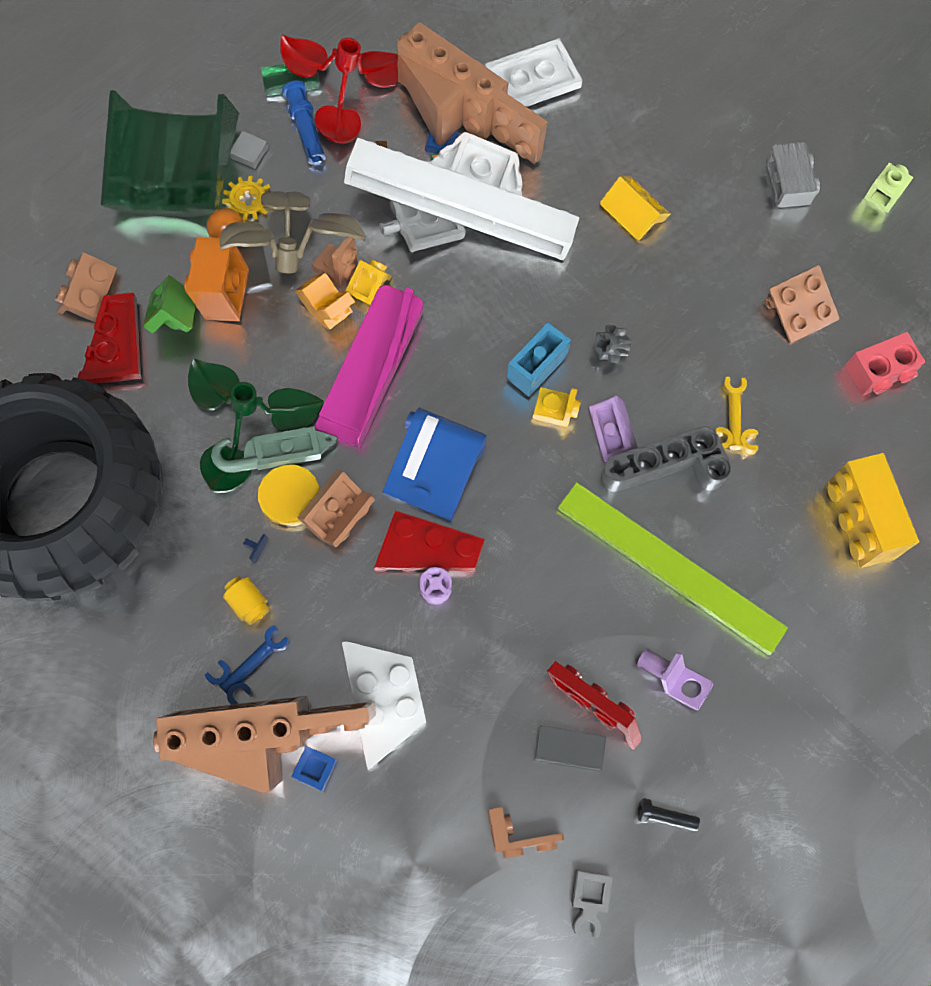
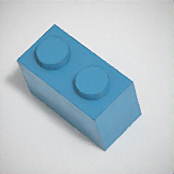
[506,322,571,397]

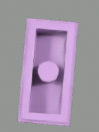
[589,396,638,463]

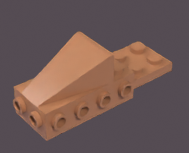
[397,22,548,164]
[153,696,376,793]

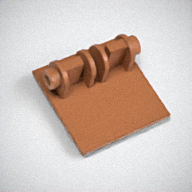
[765,265,840,343]

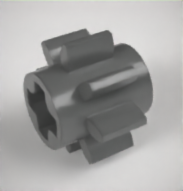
[594,325,632,363]

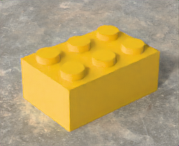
[827,453,919,568]

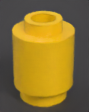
[223,576,270,625]

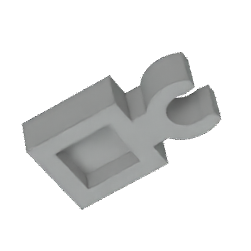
[572,871,613,938]

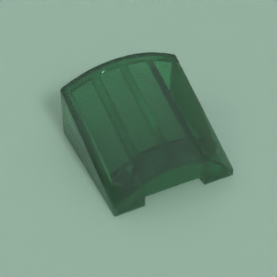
[101,90,239,217]

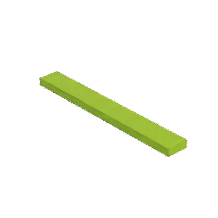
[558,482,788,656]

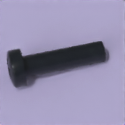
[637,798,700,831]

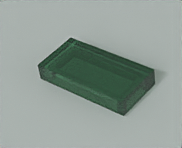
[261,64,321,96]

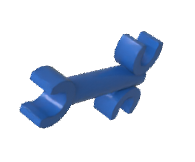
[205,625,290,705]

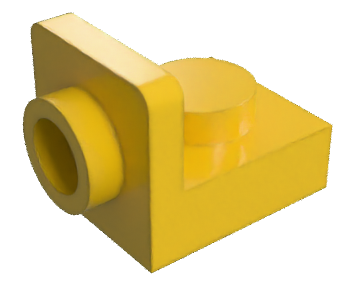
[345,259,392,305]
[532,387,581,427]

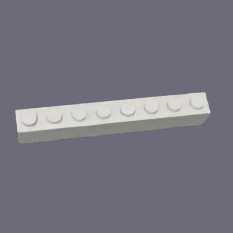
[344,138,579,261]

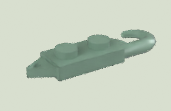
[211,426,337,473]

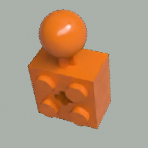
[184,208,249,322]

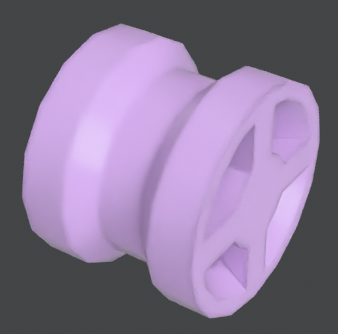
[420,567,452,604]

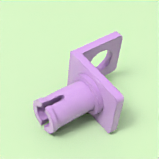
[637,648,713,710]

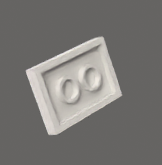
[485,38,583,107]

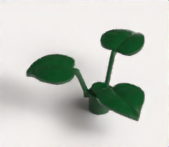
[188,359,324,493]

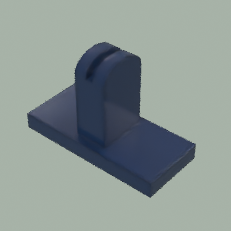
[243,534,269,563]

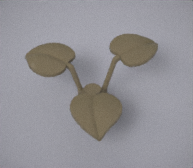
[220,191,365,273]

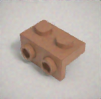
[55,252,117,322]
[297,470,375,547]

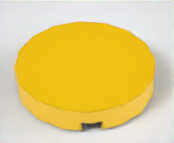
[258,465,320,526]

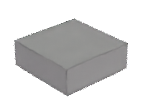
[229,131,269,169]

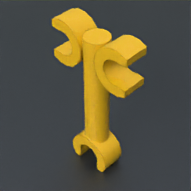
[714,377,759,454]

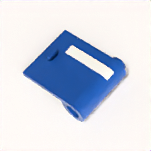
[382,407,488,521]

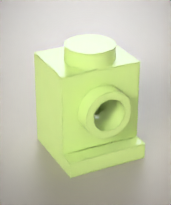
[864,163,914,213]

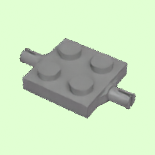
[380,200,466,252]

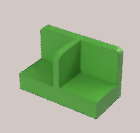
[143,275,196,334]

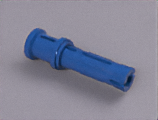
[282,80,326,165]

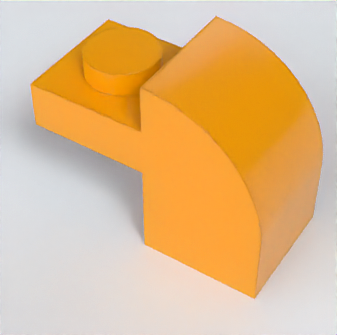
[295,273,355,330]

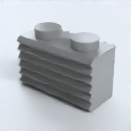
[766,142,820,208]

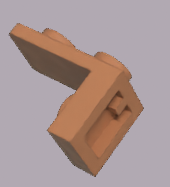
[312,237,358,288]
[487,807,564,858]

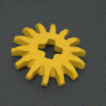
[222,176,271,222]

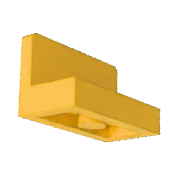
[600,176,671,240]

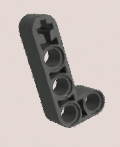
[601,427,732,492]

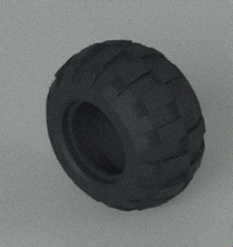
[0,373,163,602]

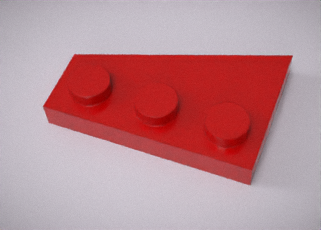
[77,292,141,384]
[374,510,485,571]
[547,661,642,750]

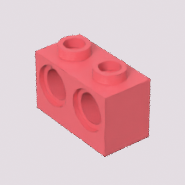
[845,332,925,395]

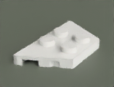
[430,132,523,196]
[342,641,426,769]

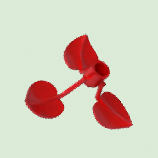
[280,34,398,144]

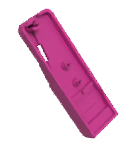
[315,285,423,449]

